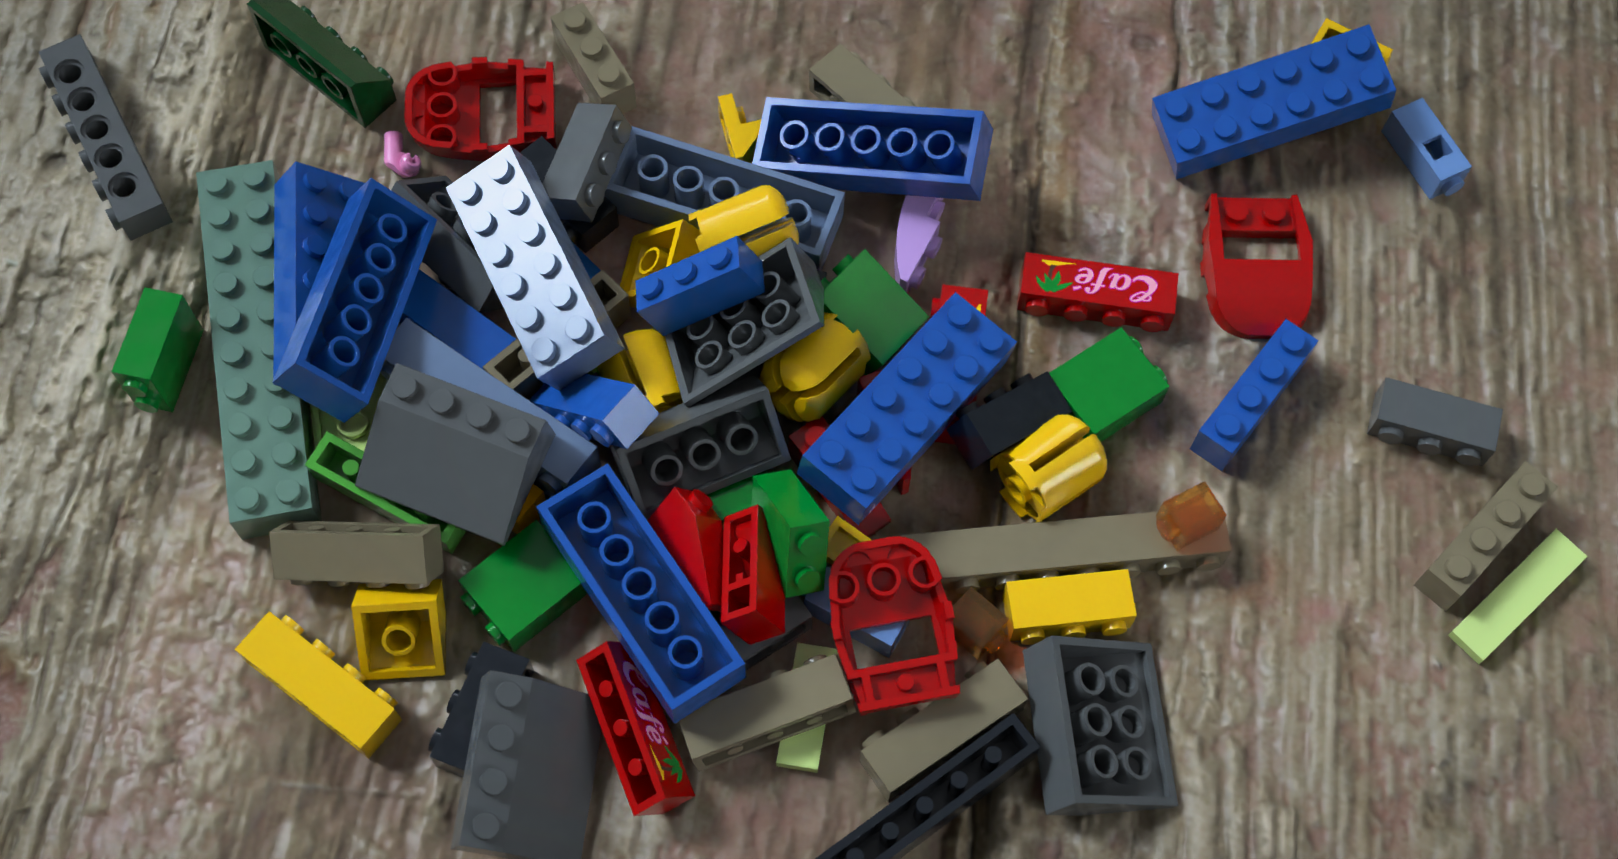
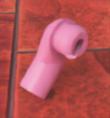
[384,131,421,178]

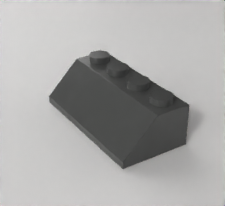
[391,176,503,313]
[610,374,791,519]

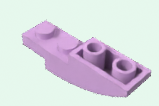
[894,195,945,294]

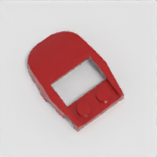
[404,57,557,161]
[1200,193,1313,339]
[829,536,960,716]

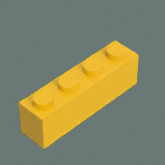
[234,611,402,759]

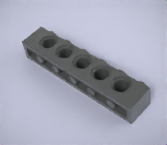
[38,34,173,241]

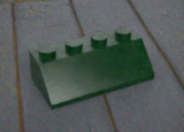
[247,0,397,128]

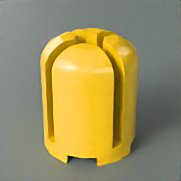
[688,185,799,257]
[759,312,871,422]
[597,329,683,413]
[990,414,1107,523]

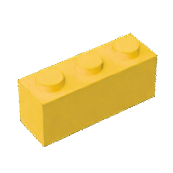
[1002,569,1137,645]

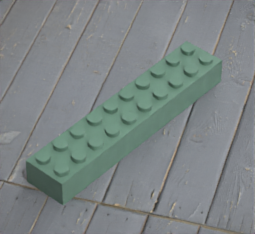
[196,160,322,540]

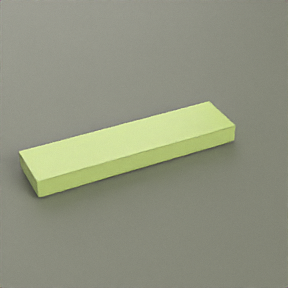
[1448,528,1588,664]

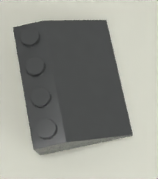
[665,237,824,407]
[355,363,556,546]
[1023,636,1178,816]
[451,670,602,859]

